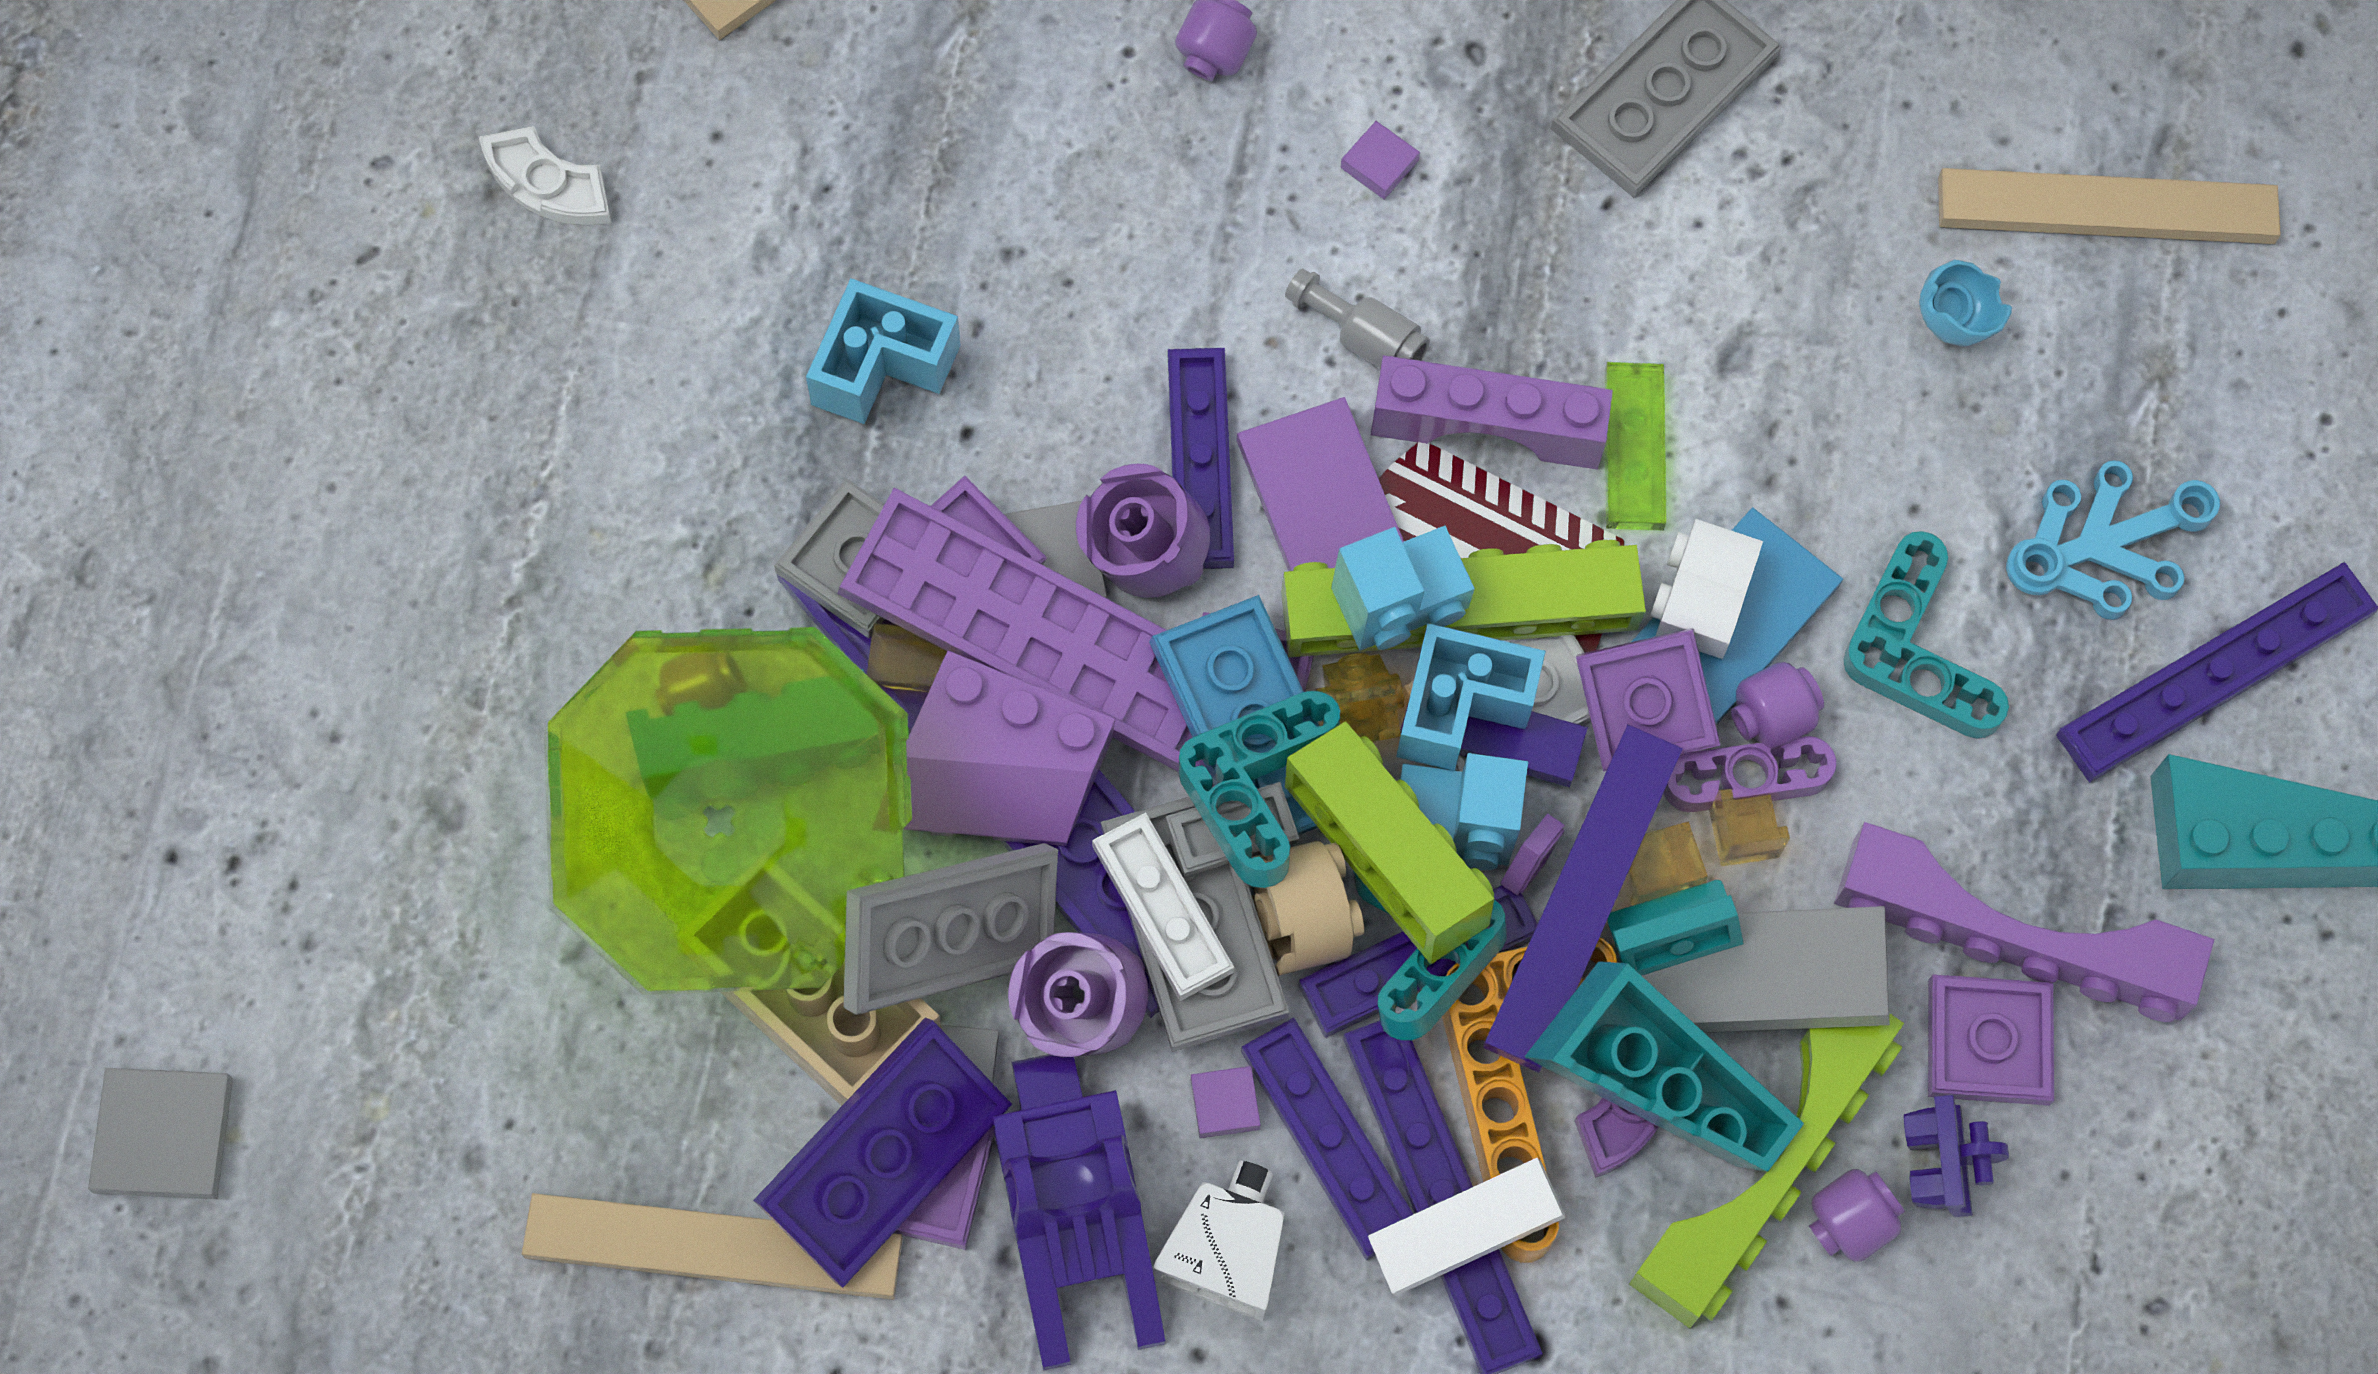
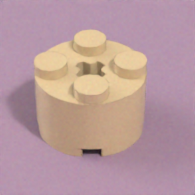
[1252,841,1364,976]

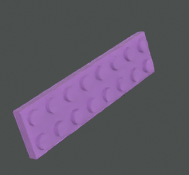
[837,487,1214,787]

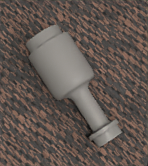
[1285,268,1430,369]

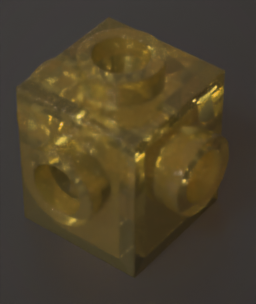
[1315,653,1405,742]

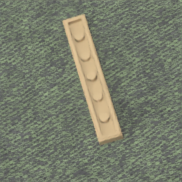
[1938,168,2281,244]
[522,1193,903,1300]

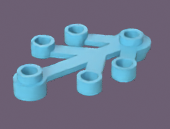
[2006,460,2220,620]

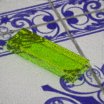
[1605,362,1666,531]

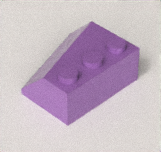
[876,650,1116,846]

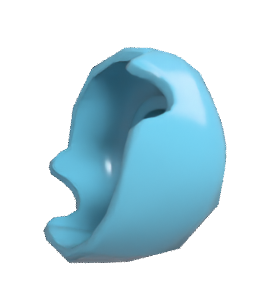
[1919,260,2012,347]

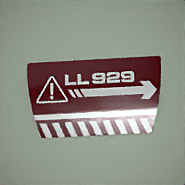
[1378,442,1624,653]

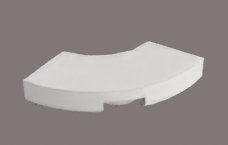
[479,126,612,225]

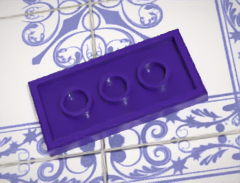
[753,1017,1012,1288]

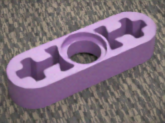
[1663,736,1836,812]

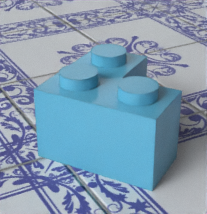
[806,278,961,424]
[1331,526,1475,651]
[1396,623,1546,771]
[1399,753,1528,870]

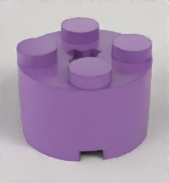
[1076,463,1210,598]
[1008,932,1148,1057]

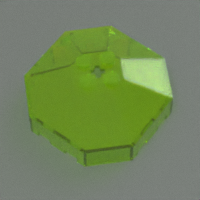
[544,627,912,995]

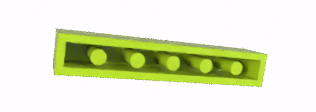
[1281,540,1646,658]

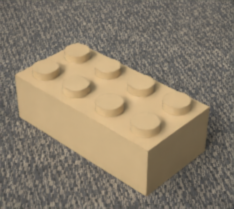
[676,853,942,1106]

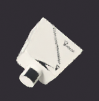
[1153,1161,1285,1321]

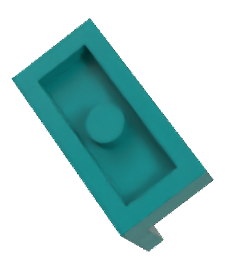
[1607,880,1744,976]

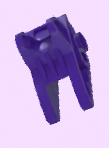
[993,1054,1166,1371]

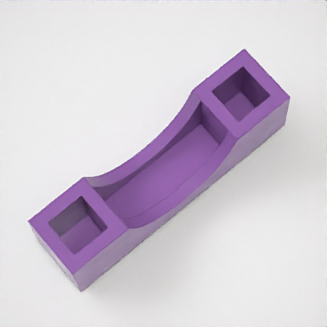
[1371,355,1613,470]

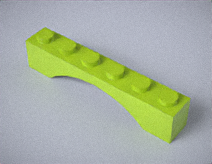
[1629,1013,1904,1328]

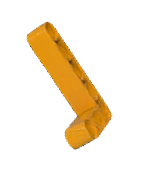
[1442,937,1617,1263]

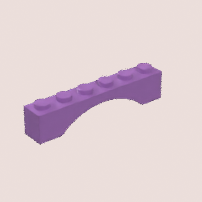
[1834,822,2215,1022]

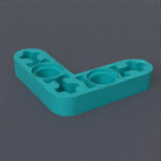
[1843,531,2009,739]
[1178,691,1341,888]
[1353,870,1507,1040]

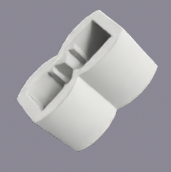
[1650,519,1763,659]

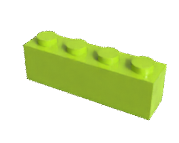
[1285,721,1495,964]

